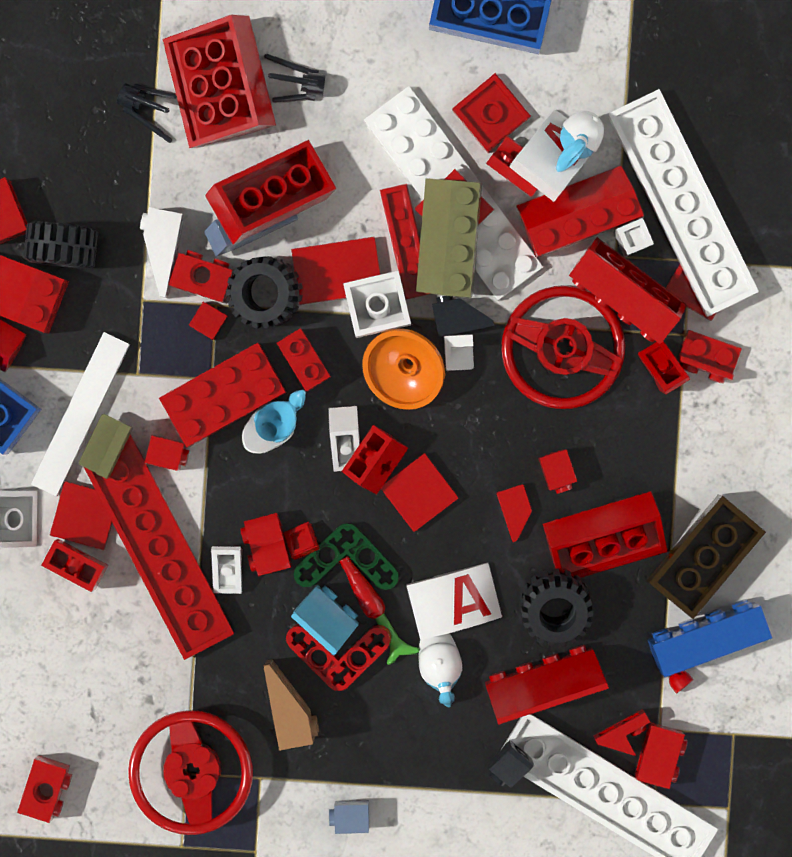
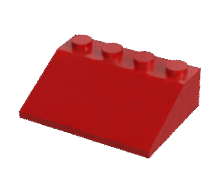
[162,14,276,148]
[485,645,609,725]

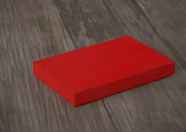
[291,237,380,305]

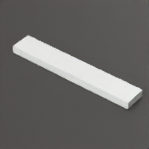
[31,332,130,496]

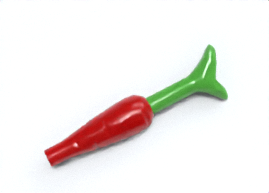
[339,556,420,665]

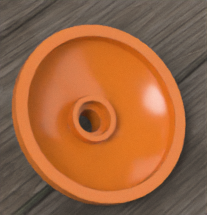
[363,329,445,410]

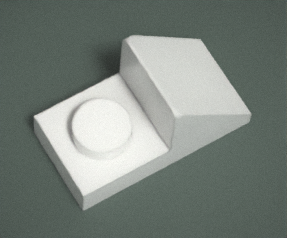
[211,546,243,594]

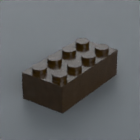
[646,494,766,619]

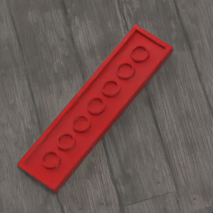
[84,434,235,660]

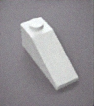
[140,207,185,299]

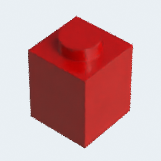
[144,435,190,471]
[538,449,577,494]

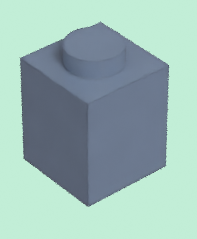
[329,800,369,834]

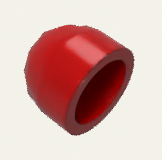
[669,670,694,694]

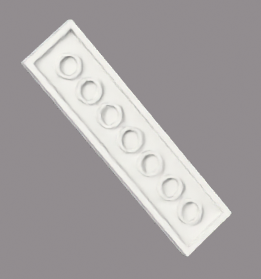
[364,86,543,301]
[608,89,759,317]
[501,714,718,857]

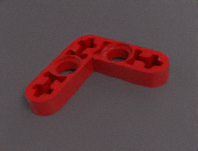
[286,624,392,691]

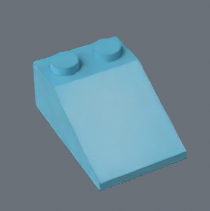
[291,585,359,655]

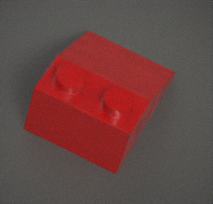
[0,255,69,334]

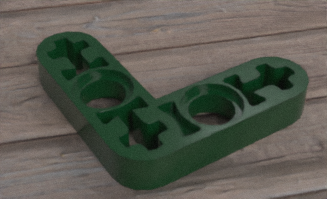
[294,523,399,590]

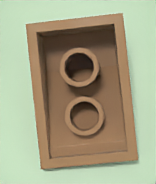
[264,659,319,750]

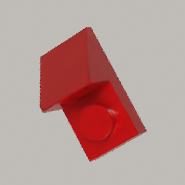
[638,341,690,394]
[593,709,650,756]

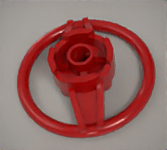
[502,285,625,409]
[128,710,253,835]

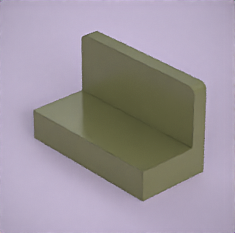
[79,414,133,479]

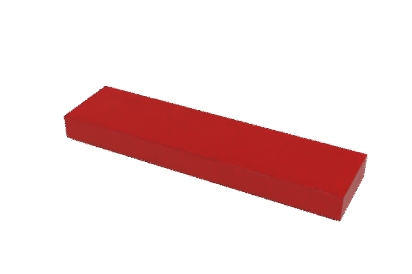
[380,184,430,300]

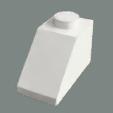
[329,406,360,472]

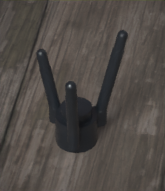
[264,54,326,103]
[117,83,177,143]

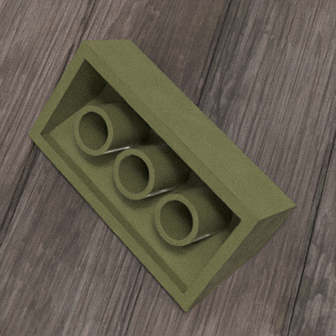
[416,178,482,298]

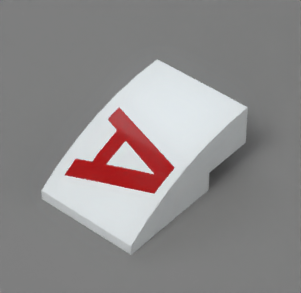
[509,109,589,202]
[407,563,502,641]

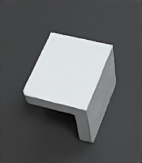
[614,218,654,257]
[444,335,474,371]

